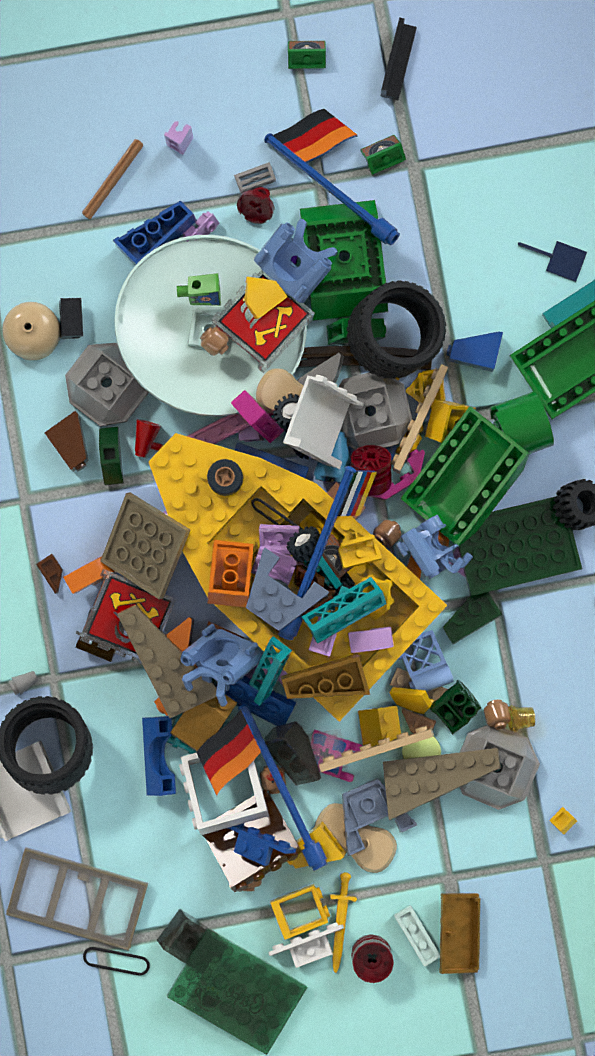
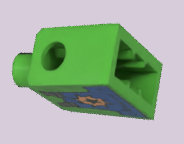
[177,273,221,306]

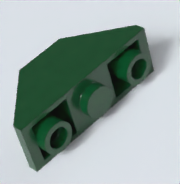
[99,427,124,486]

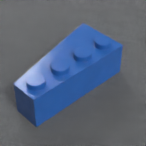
[113,201,197,265]

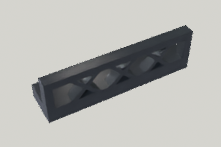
[380,17,417,101]

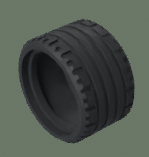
[347,280,446,379]
[0,696,93,795]

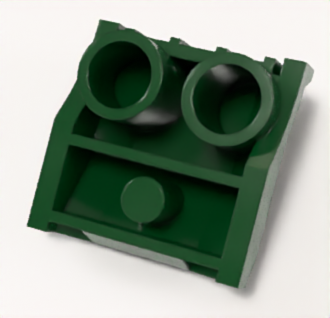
[430,680,481,735]

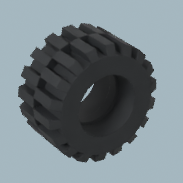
[553,479,595,530]

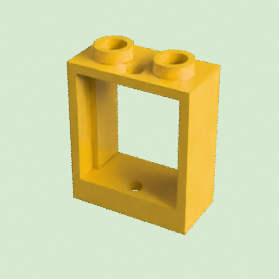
[270,884,330,940]

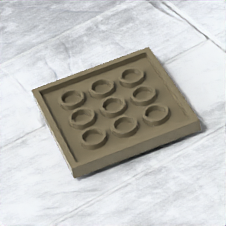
[101,492,190,599]

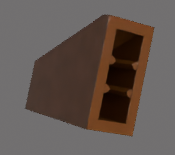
[44,410,89,472]

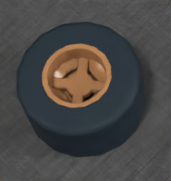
[207,459,243,496]

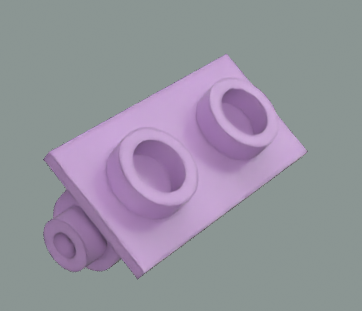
[182,211,219,242]

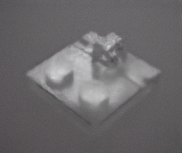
[302,729,348,774]

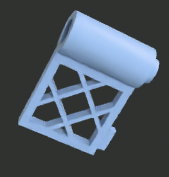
[398,630,454,692]

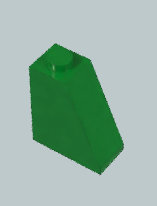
[326,318,386,345]

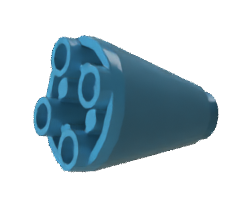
[314,432,350,483]

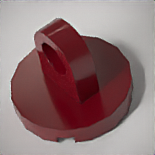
[237,187,275,224]

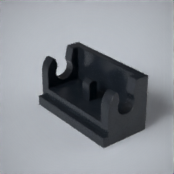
[59,298,83,339]

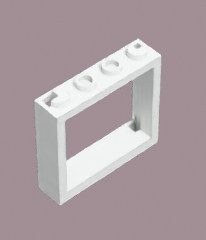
[179,753,269,835]

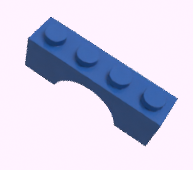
[142,716,176,796]

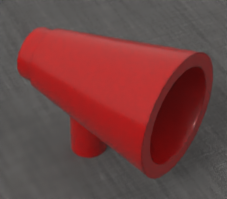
[135,419,163,458]

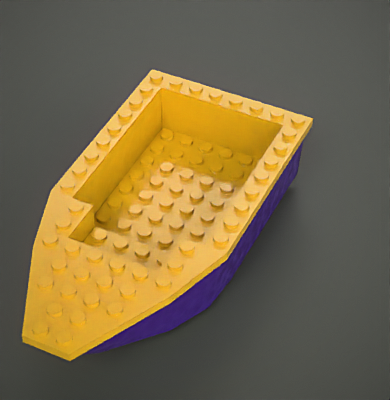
[149,433,447,722]

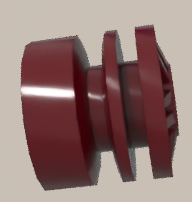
[351,445,392,496]
[351,934,394,983]

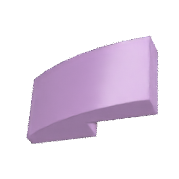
[348,627,394,653]

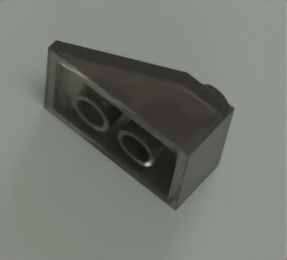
[264,721,321,785]
[157,909,230,974]

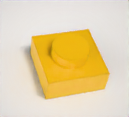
[549,807,577,834]

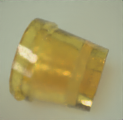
[508,705,535,733]

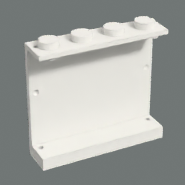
[283,375,363,469]
[0,741,71,841]

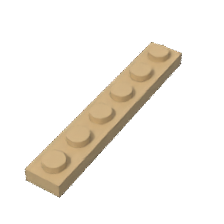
[391,364,448,474]
[319,726,434,772]

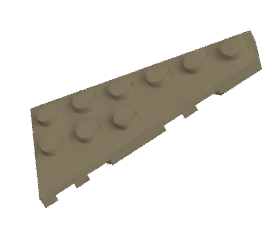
[117,605,217,718]
[383,748,501,820]

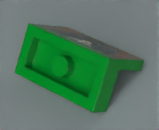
[288,41,326,69]
[360,135,406,175]

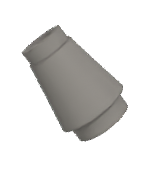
[8,671,39,695]

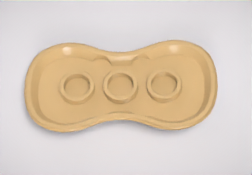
[256,368,304,414]
[315,803,397,873]

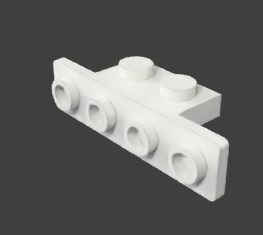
[268,922,344,968]

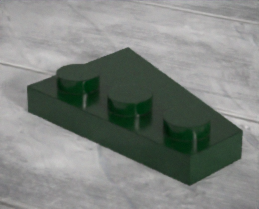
[443,592,502,644]

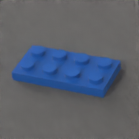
[225,676,297,729]

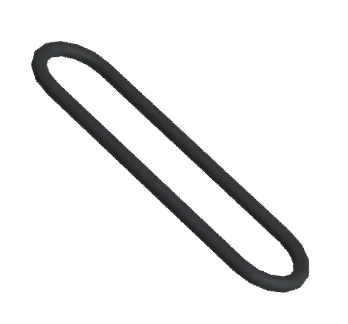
[251,498,304,530]
[83,947,150,975]

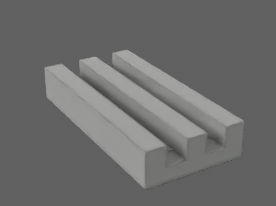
[234,162,276,194]

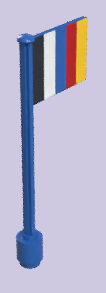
[278,466,377,640]

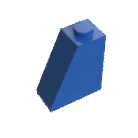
[446,331,503,372]

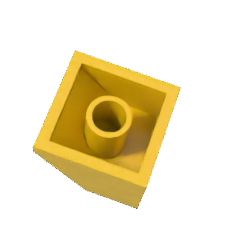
[425,399,476,443]
[358,705,401,747]

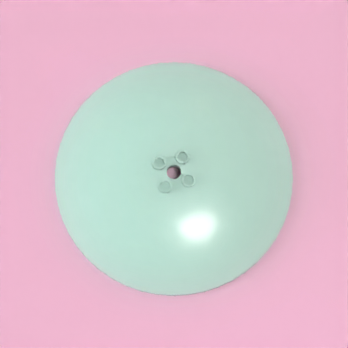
[114,235,307,416]

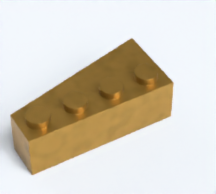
[281,654,370,699]

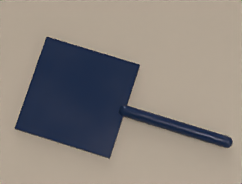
[518,241,587,282]

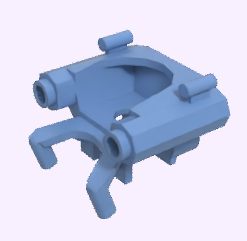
[254,219,338,303]
[396,514,473,579]
[180,624,263,707]

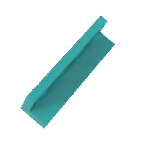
[542,280,595,328]
[302,577,386,644]
[249,636,292,706]

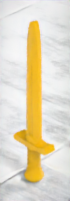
[329,872,357,973]

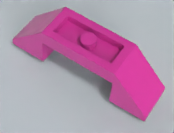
[231,390,284,443]
[368,449,425,501]

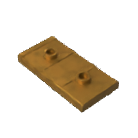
[439,893,480,974]

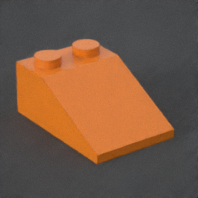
[207,540,254,607]

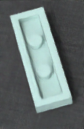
[394,905,440,967]

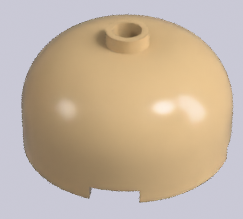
[2,302,61,360]

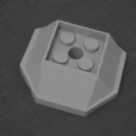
[65,343,149,427]
[339,372,412,450]
[459,725,540,810]

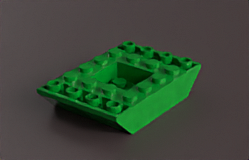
[300,200,388,321]

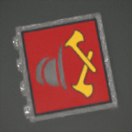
[211,270,315,373]
[76,569,176,664]

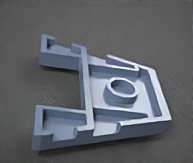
[246,548,330,631]
[342,779,417,856]

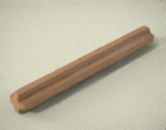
[82,139,143,219]

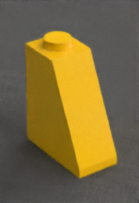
[287,821,346,869]

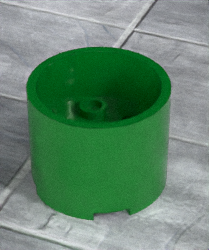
[489,391,554,454]

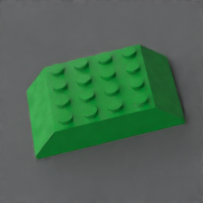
[509,301,595,420]
[401,406,530,546]

